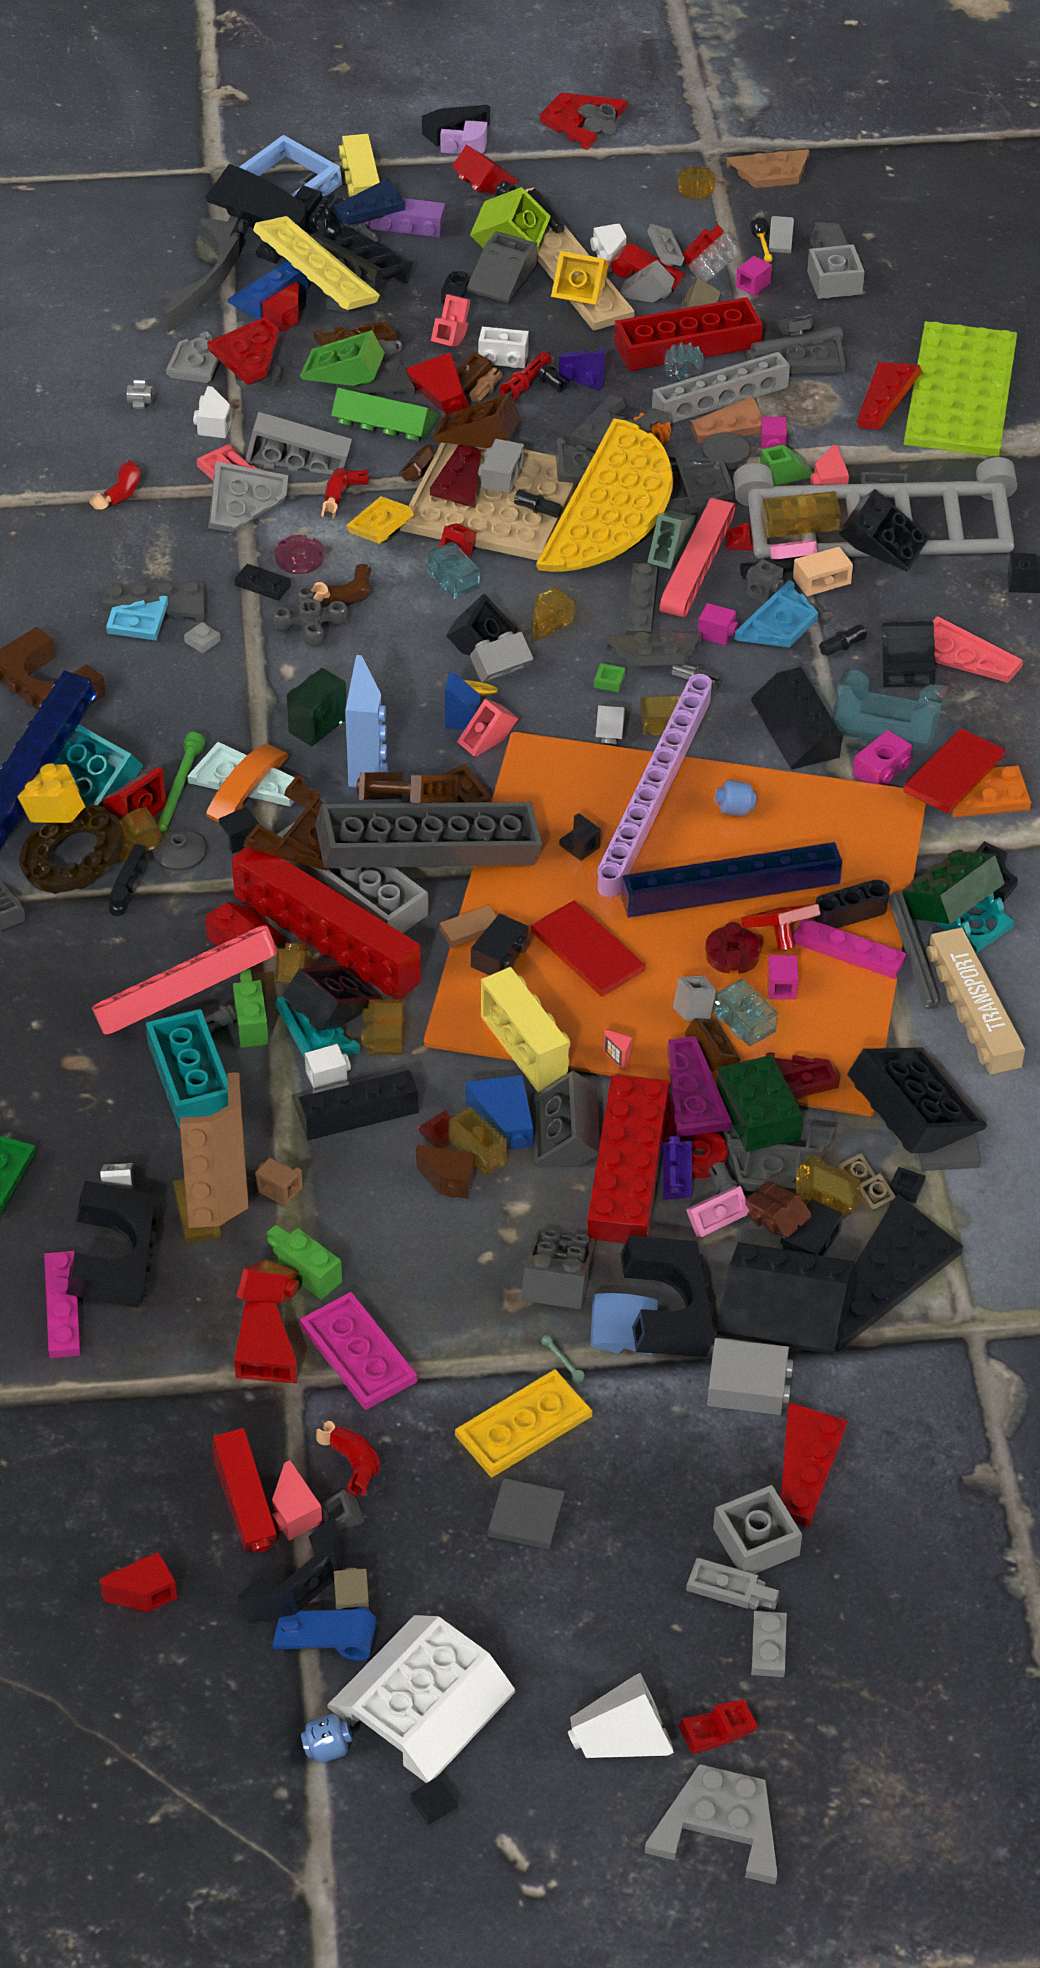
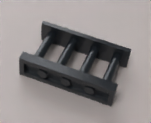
[310,226,413,291]

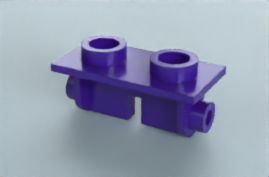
[663,1136,693,1200]

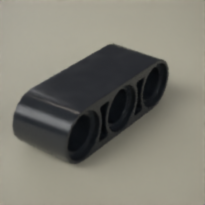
[813,880,890,928]

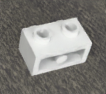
[478,327,529,368]

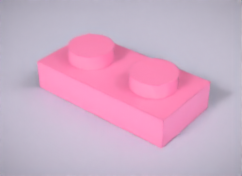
[686,1186,749,1237]

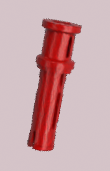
[499,351,552,402]

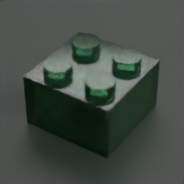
[287,668,346,747]

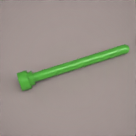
[157,732,206,833]

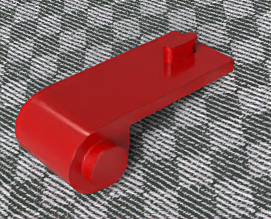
[611,244,685,292]

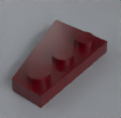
[430,445,481,508]

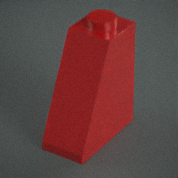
[406,352,469,415]
[234,1300,298,1384]

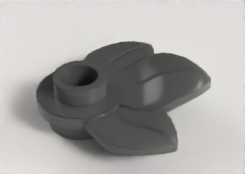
[577,104,617,136]

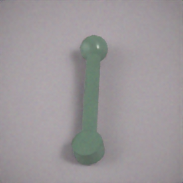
[541,1334,584,1383]

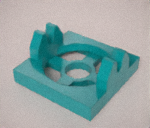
[936,893,1015,954]

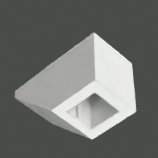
[590,224,626,273]
[193,386,231,438]

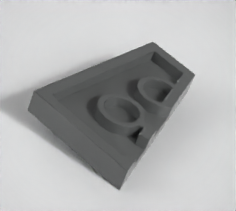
[333,360,415,396]

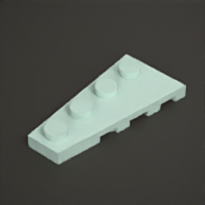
[187,742,295,807]

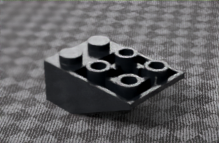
[838,489,930,572]

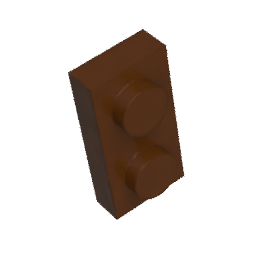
[443,764,491,803]

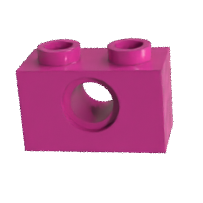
[852,730,912,785]

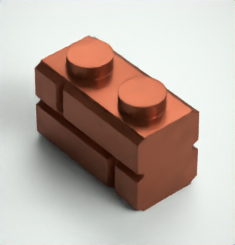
[745,1181,811,1237]

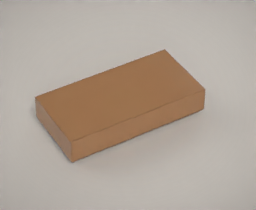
[440,905,497,948]

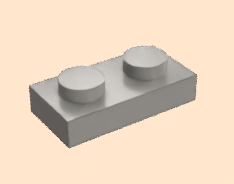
[751,1611,787,1677]

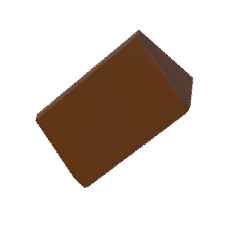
[685,1018,741,1072]

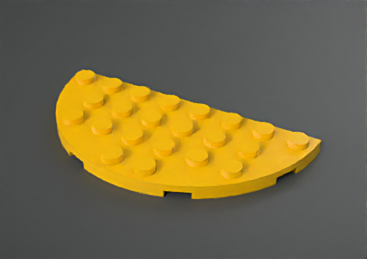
[536,418,673,572]

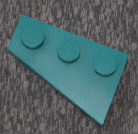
[275,996,361,1059]

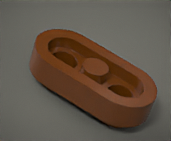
[399,444,436,482]

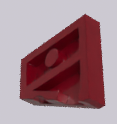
[766,1052,839,1099]

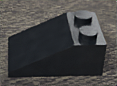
[282,965,383,1031]

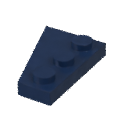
[334,178,405,226]

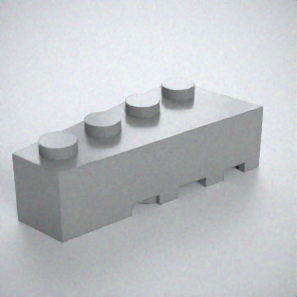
[245,412,352,474]

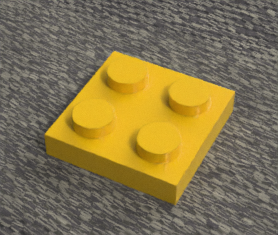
[346,496,414,544]

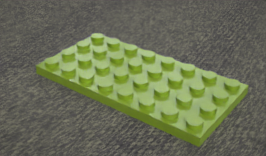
[904,321,1017,457]

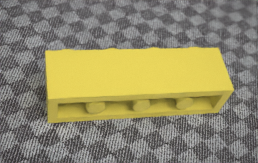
[339,134,379,197]

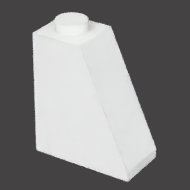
[568,1673,674,1758]

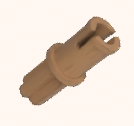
[469,368,503,403]

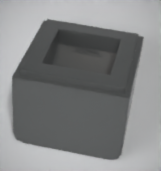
[320,1489,364,1530]

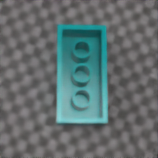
[146,1009,228,1128]

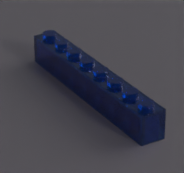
[0,670,97,850]
[621,842,842,918]

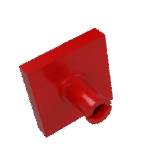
[741,904,820,950]

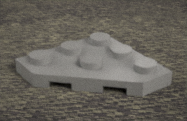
[208,461,288,533]

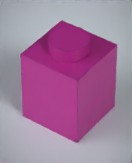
[736,256,772,296]
[760,417,787,449]
[698,603,738,645]
[767,955,798,999]

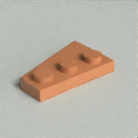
[691,396,763,444]

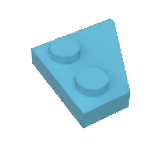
[106,596,168,641]

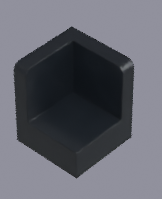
[219,807,259,853]
[559,813,601,861]

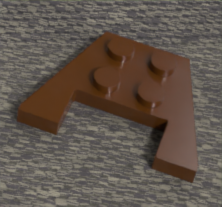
[243,774,328,871]

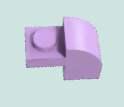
[440,121,487,154]

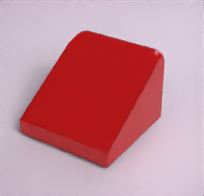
[726,522,753,551]

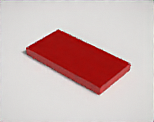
[903,728,1006,814]
[531,900,645,997]

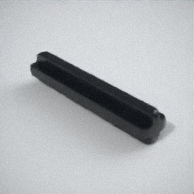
[527,188,565,233]

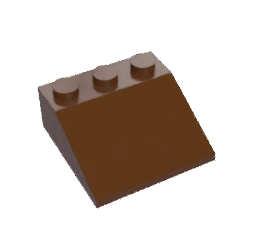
[432,392,521,448]

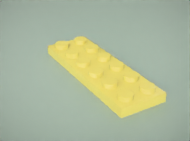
[253,216,380,310]

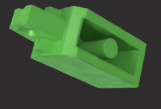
[233,969,269,1048]
[267,1225,342,1300]

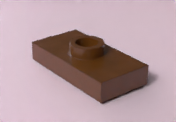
[457,352,493,395]

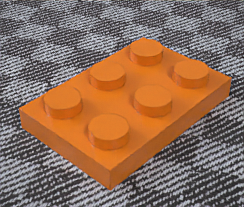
[951,765,1031,818]

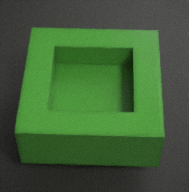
[594,663,625,693]

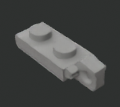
[687,1558,779,1611]

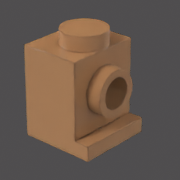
[255,1158,303,1207]

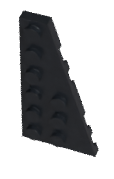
[835,1194,963,1352]

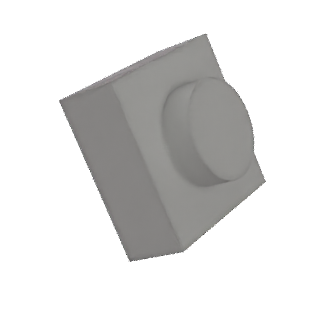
[184,622,221,654]

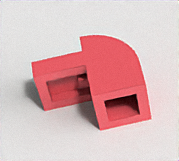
[431,294,471,346]

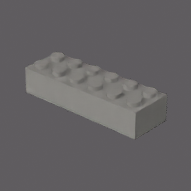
[277,822,428,933]

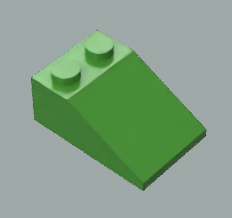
[300,330,385,386]

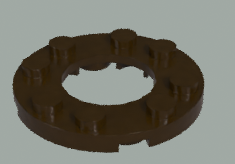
[19,805,125,894]

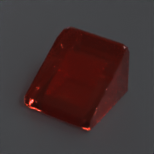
[417,1110,461,1148]

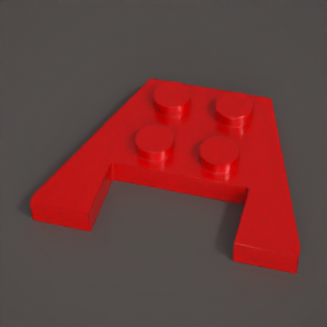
[540,92,627,150]

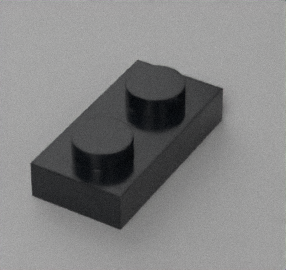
[235,563,291,601]

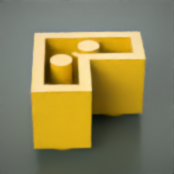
[17,763,85,823]

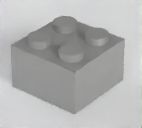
[807,244,865,299]
[713,1485,802,1574]

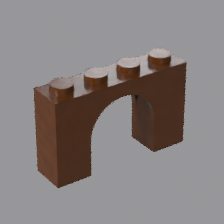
[0,627,106,719]

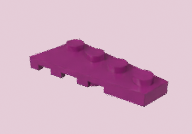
[667,1036,732,1137]

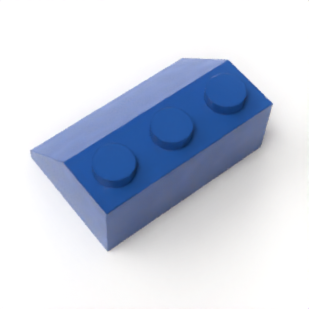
[228,260,308,319]

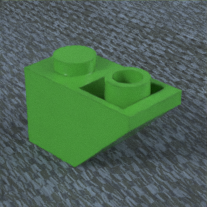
[760,445,814,486]

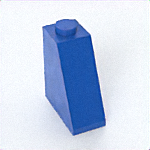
[465,1075,533,1150]

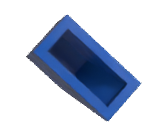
[445,672,480,730]

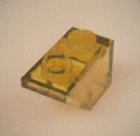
[532,586,575,642]
[274,941,314,984]

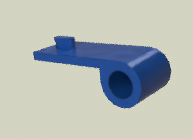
[272,1607,377,1661]

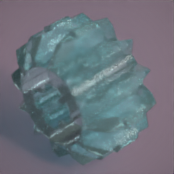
[664,342,704,381]

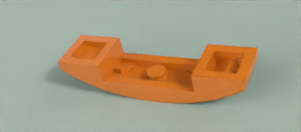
[206,744,289,822]

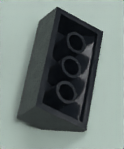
[751,667,842,770]
[292,1067,419,1141]

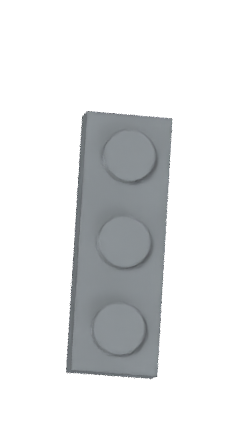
[647,224,685,266]

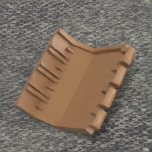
[180,1072,248,1228]

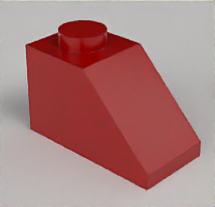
[262,282,300,332]
[236,1259,299,1304]

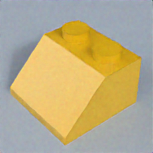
[551,251,609,305]

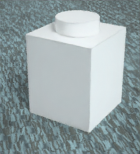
[305,1044,351,1089]

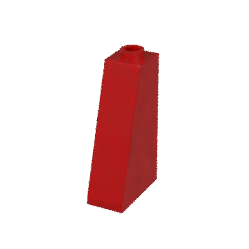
[212,1428,277,1553]

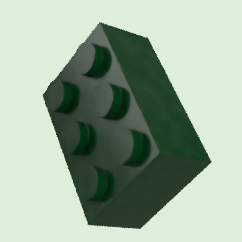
[902,849,1005,924]
[717,1055,803,1152]

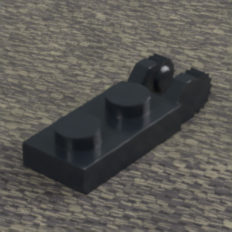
[109,844,148,916]

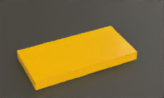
[455,1369,592,1478]

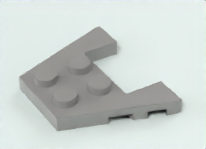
[645,1764,777,1884]

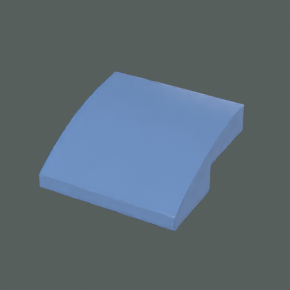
[591,1293,658,1356]

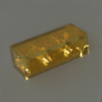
[761,491,841,538]

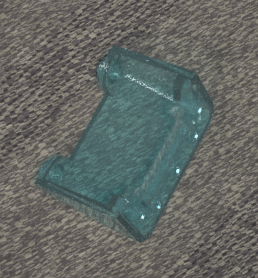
[832,667,948,751]

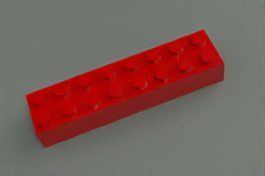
[231,847,421,1001]

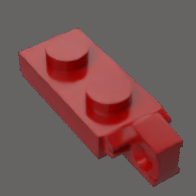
[682,225,724,273]

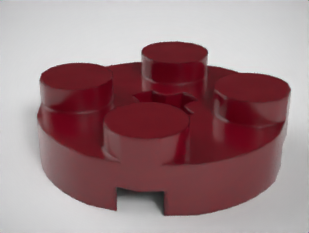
[705,922,761,974]

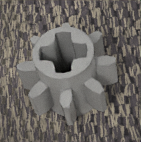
[127,379,153,409]

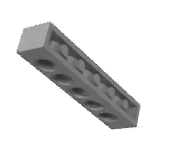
[652,352,790,424]

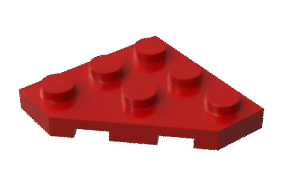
[207,316,279,385]

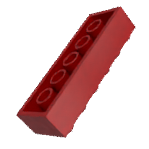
[614,297,763,371]
[587,1075,669,1243]

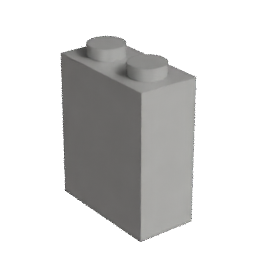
[707,1338,793,1415]

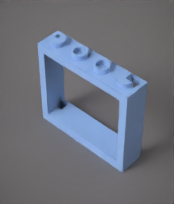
[240,135,342,197]

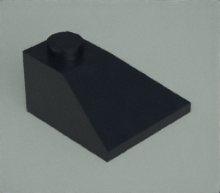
[446,593,518,656]

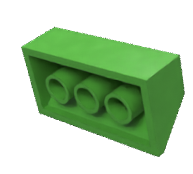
[331,388,439,442]

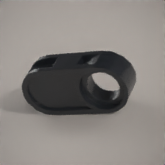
[441,271,469,305]

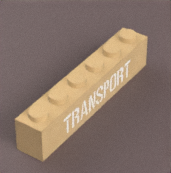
[926,927,1025,1075]

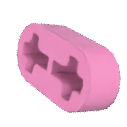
[770,540,818,559]

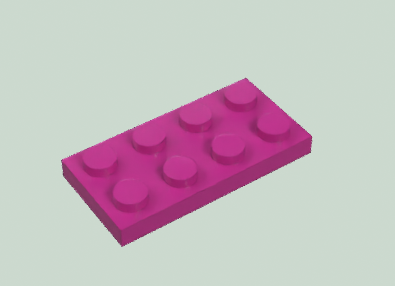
[299,1292,417,1411]

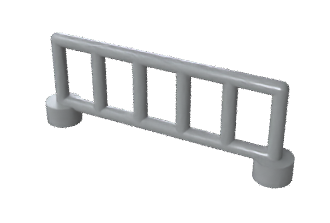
[733,457,1017,559]

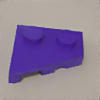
[559,348,605,391]

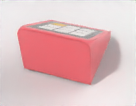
[603,1030,632,1070]

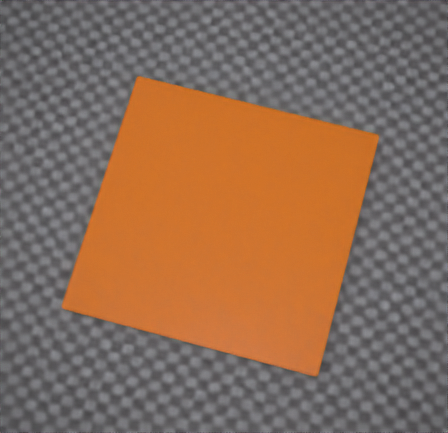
[424,732,926,1117]

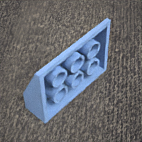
[345,655,388,787]

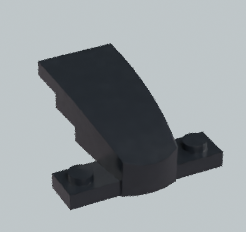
[205,164,323,264]

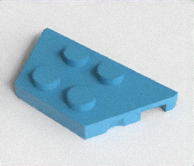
[734,580,818,648]

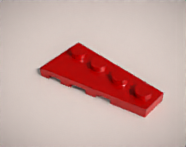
[857,362,922,430]
[781,1402,848,1527]

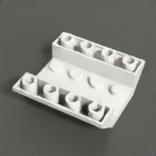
[328,1615,515,1783]

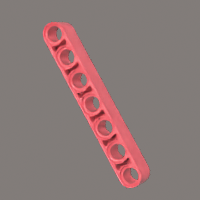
[660,498,736,618]
[92,925,278,1034]

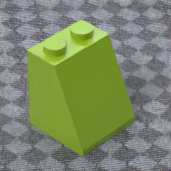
[470,187,551,249]

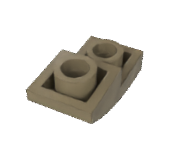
[835,1153,896,1212]

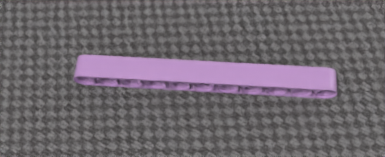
[597,674,712,898]

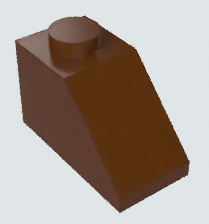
[416,1145,475,1199]

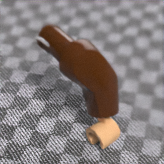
[311,564,372,606]

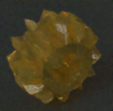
[678,165,715,200]

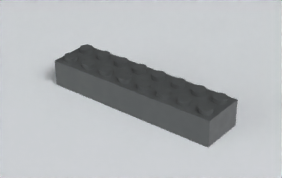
[315,802,542,868]

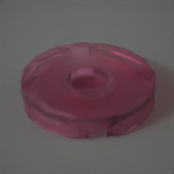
[274,535,324,574]

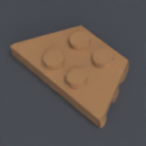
[726,149,809,188]

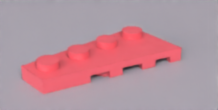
[932,616,1023,683]

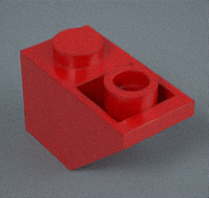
[99,1552,177,1612]

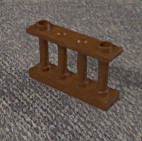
[356,772,458,803]

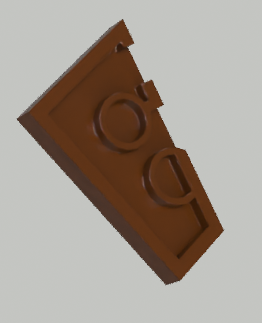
[314,322,397,346]

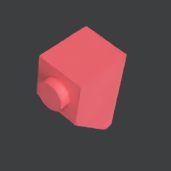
[810,445,849,485]
[457,699,519,757]
[271,1460,322,1540]

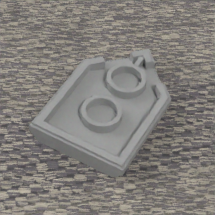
[166,331,220,383]

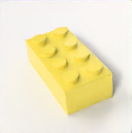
[481,967,571,1092]

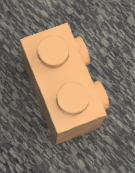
[793,547,853,597]

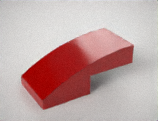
[679,1699,758,1754]

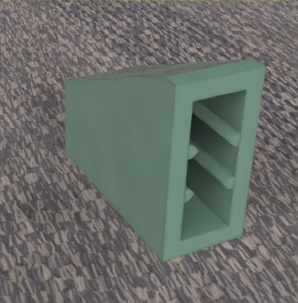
[647,510,696,569]

